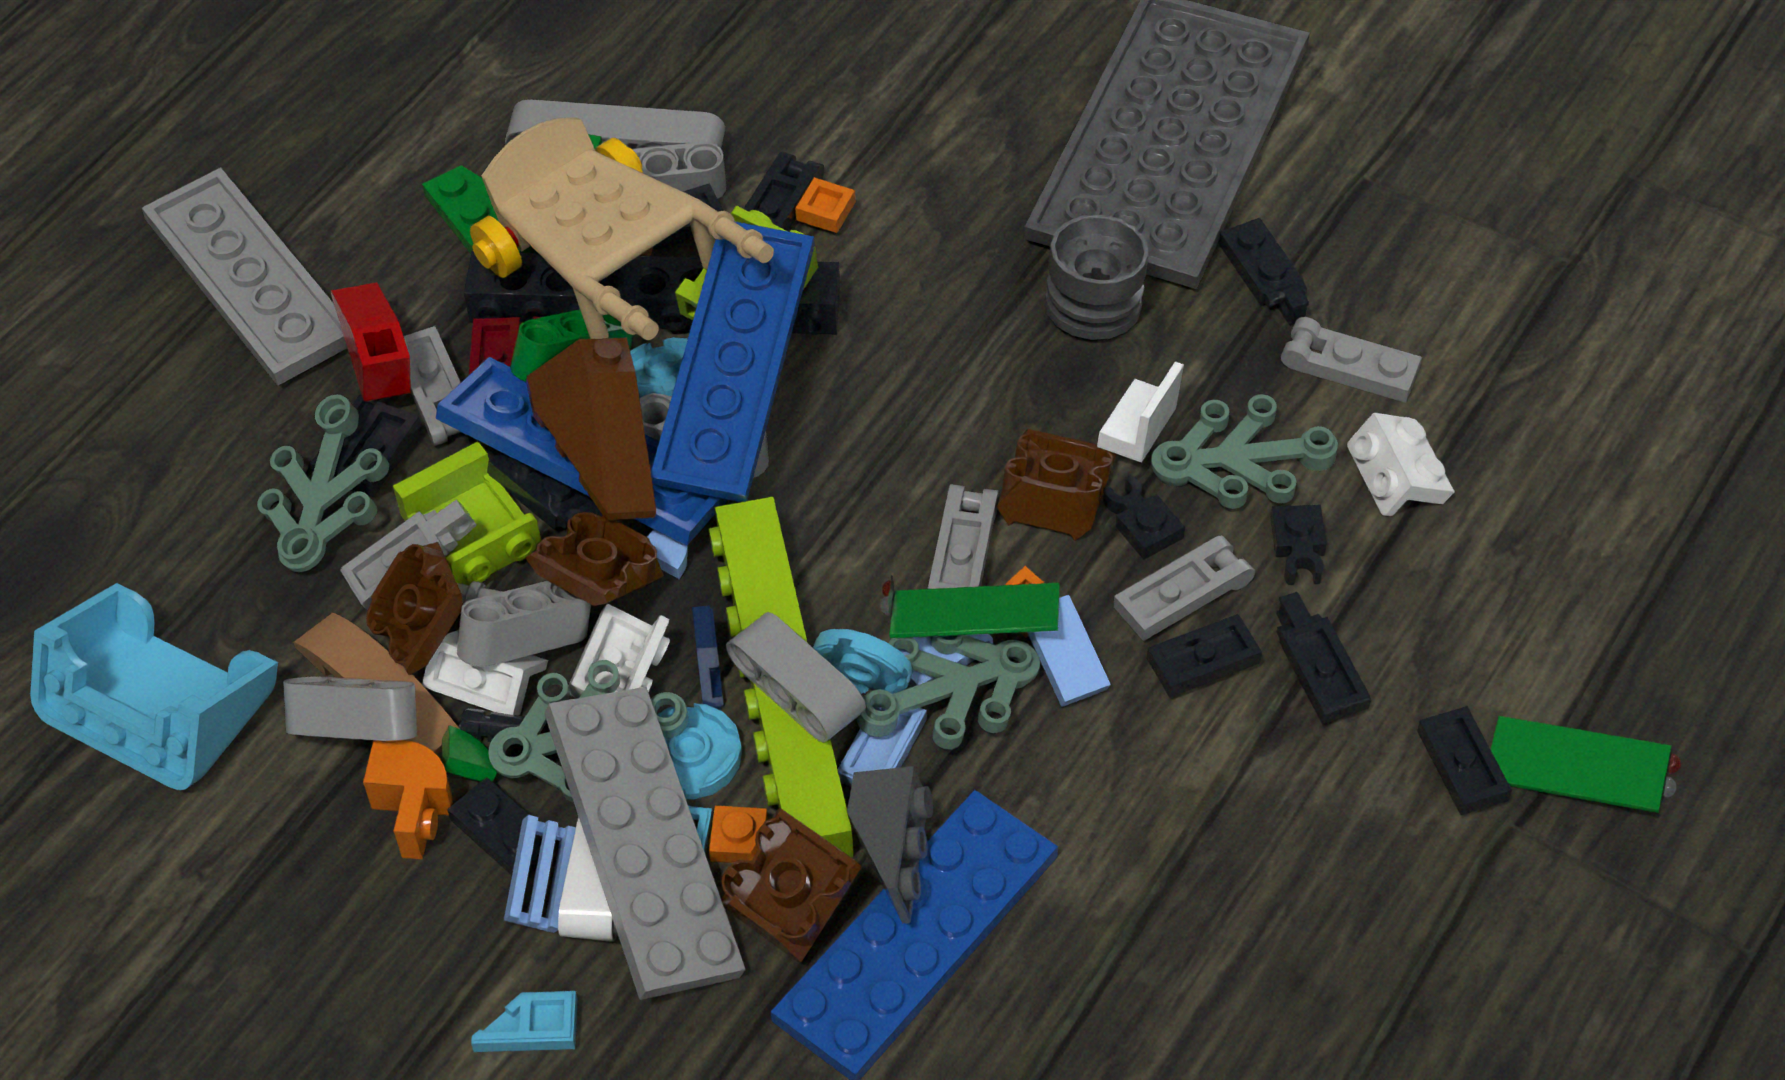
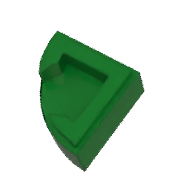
[442,725,497,782]

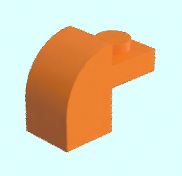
[363,740,454,859]

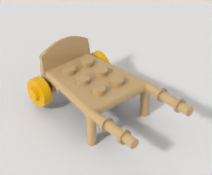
[470,117,774,340]

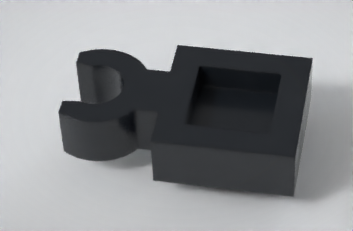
[1104,475,1185,560]
[1270,505,1327,585]

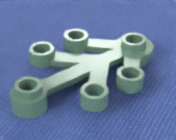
[257,394,389,572]
[1151,394,1338,509]
[857,635,1040,749]
[488,660,688,802]

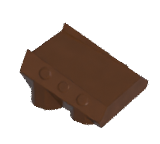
[997,429,1116,541]
[526,512,664,606]
[366,542,463,675]
[721,808,862,962]

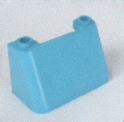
[30,583,278,790]

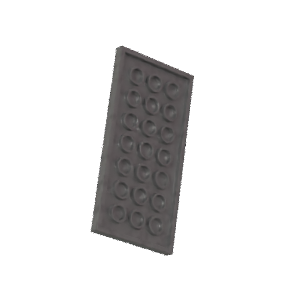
[1024,0,1310,289]

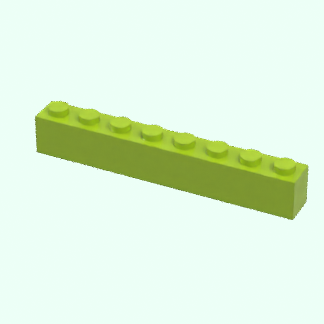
[709,497,853,857]

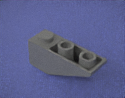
[847,766,933,924]

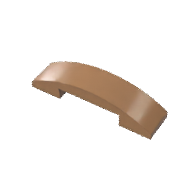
[293,613,459,755]

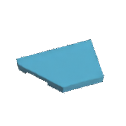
[471,991,578,1052]

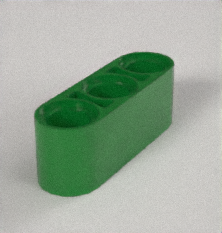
[510,309,634,382]

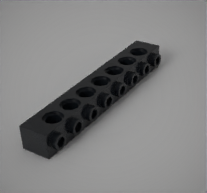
[464,251,841,335]

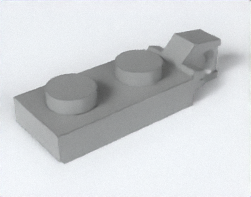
[340,500,477,610]

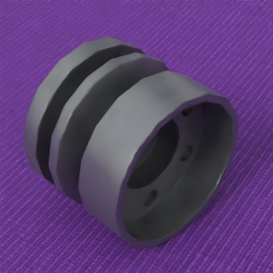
[1045,214,1149,340]

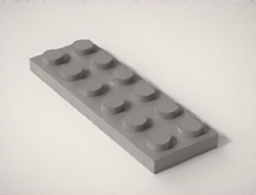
[142,167,347,385]
[544,687,746,1000]

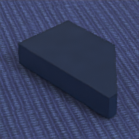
[692,605,724,711]

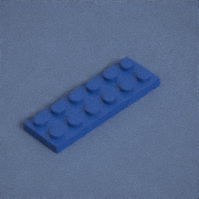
[651,221,815,502]
[436,357,728,546]
[771,790,1058,1080]

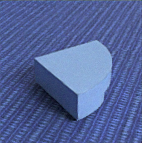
[648,529,688,579]

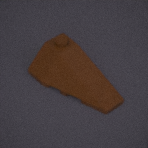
[526,338,656,520]

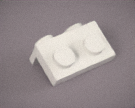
[1347,413,1454,516]
[568,603,670,698]

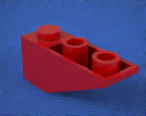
[331,282,411,402]

